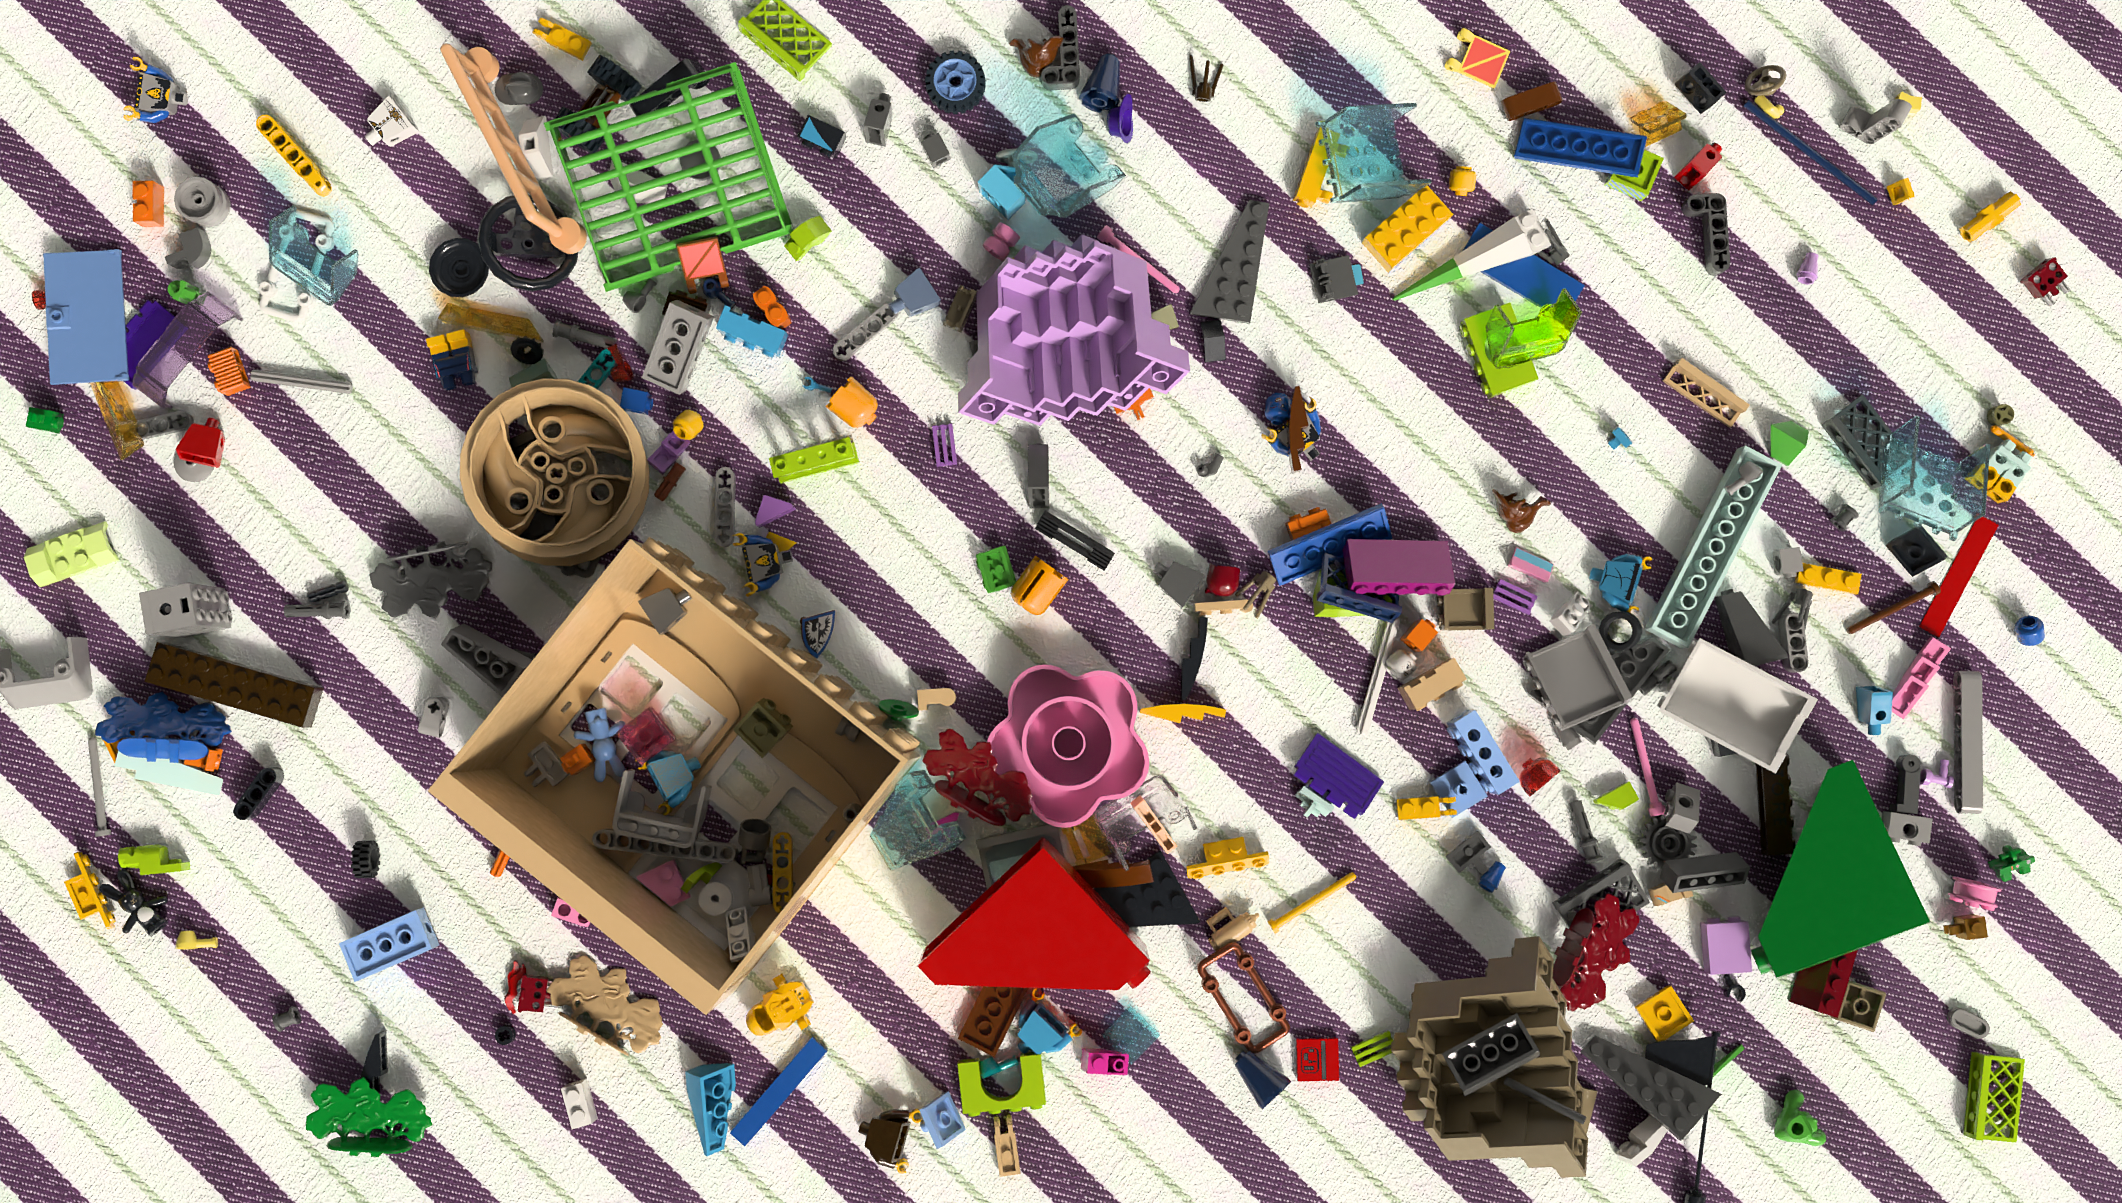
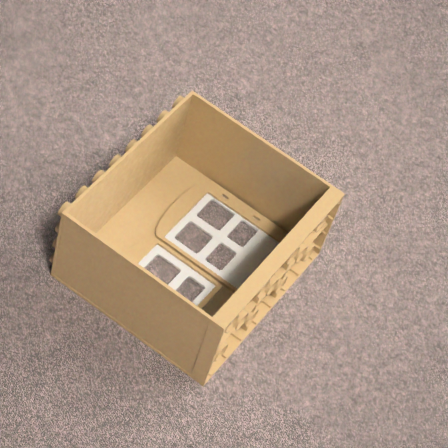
[428,537,921,1015]

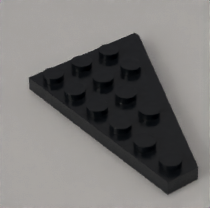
[1093,850,1200,927]

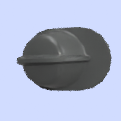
[494,72,543,105]

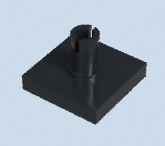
[1885,524,1947,577]

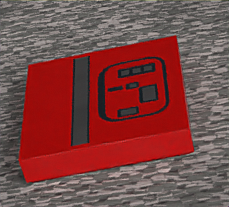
[1296,1038,1339,1082]

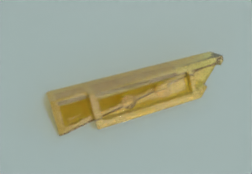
[438,303,544,343]
[90,381,144,460]

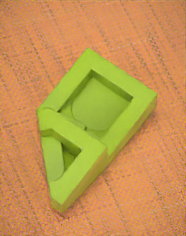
[1593,781,1639,810]
[680,862,722,894]

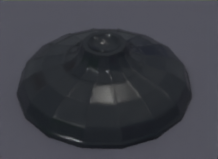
[429,238,489,298]

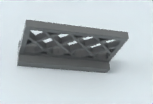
[1821,394,1913,490]
[1552,859,1650,940]

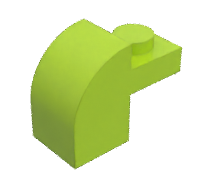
[784,215,832,261]

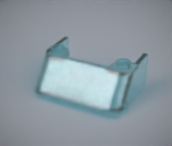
[269,205,358,306]

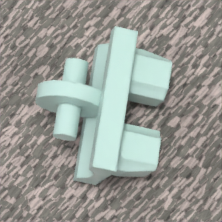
[1295,780,1335,817]

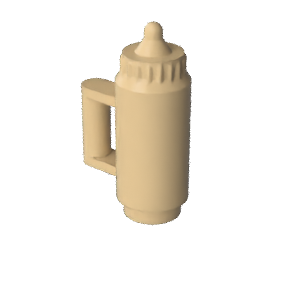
[1206,907,1259,951]

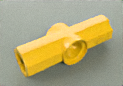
[1959,191,2021,242]

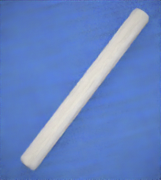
[1356,618,1400,735]

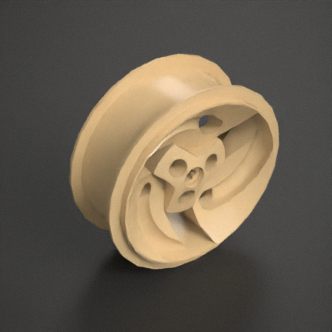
[460,379,650,566]

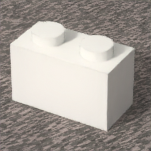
[561,1078,598,1129]

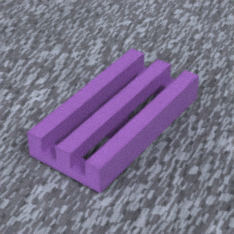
[932,423,957,467]
[1493,579,1538,615]

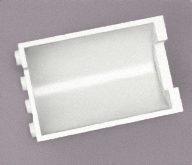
[1656,638,1818,773]

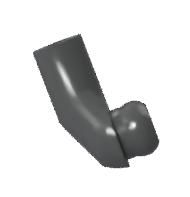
[1196,453,1224,477]

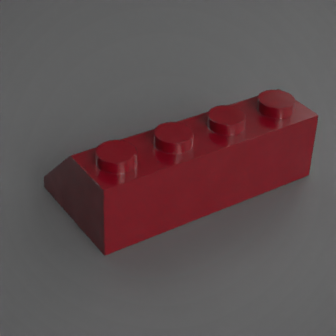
[1789,950,1858,1018]

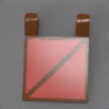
[676,236,729,294]

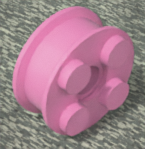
[1948,876,2002,911]

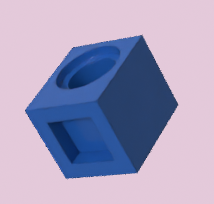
[620,387,653,415]

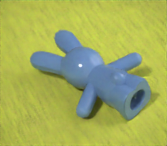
[574,708,626,783]

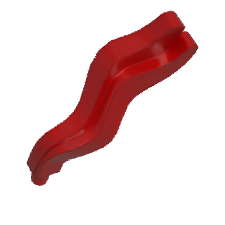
[504,960,526,1014]

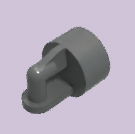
[738,819,772,865]

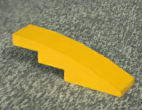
[1139,704,1226,723]

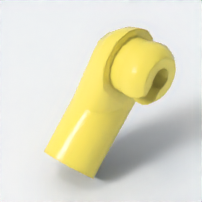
[1754,95,1784,119]

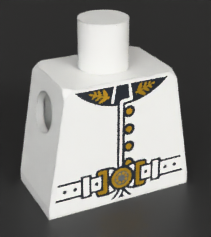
[365,96,419,146]

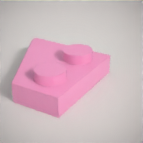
[636,859,691,906]

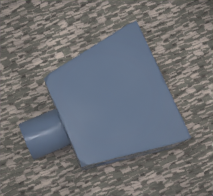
[888,268,941,317]

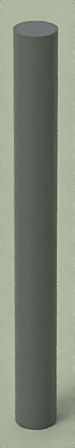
[1504,1076,1586,1124]

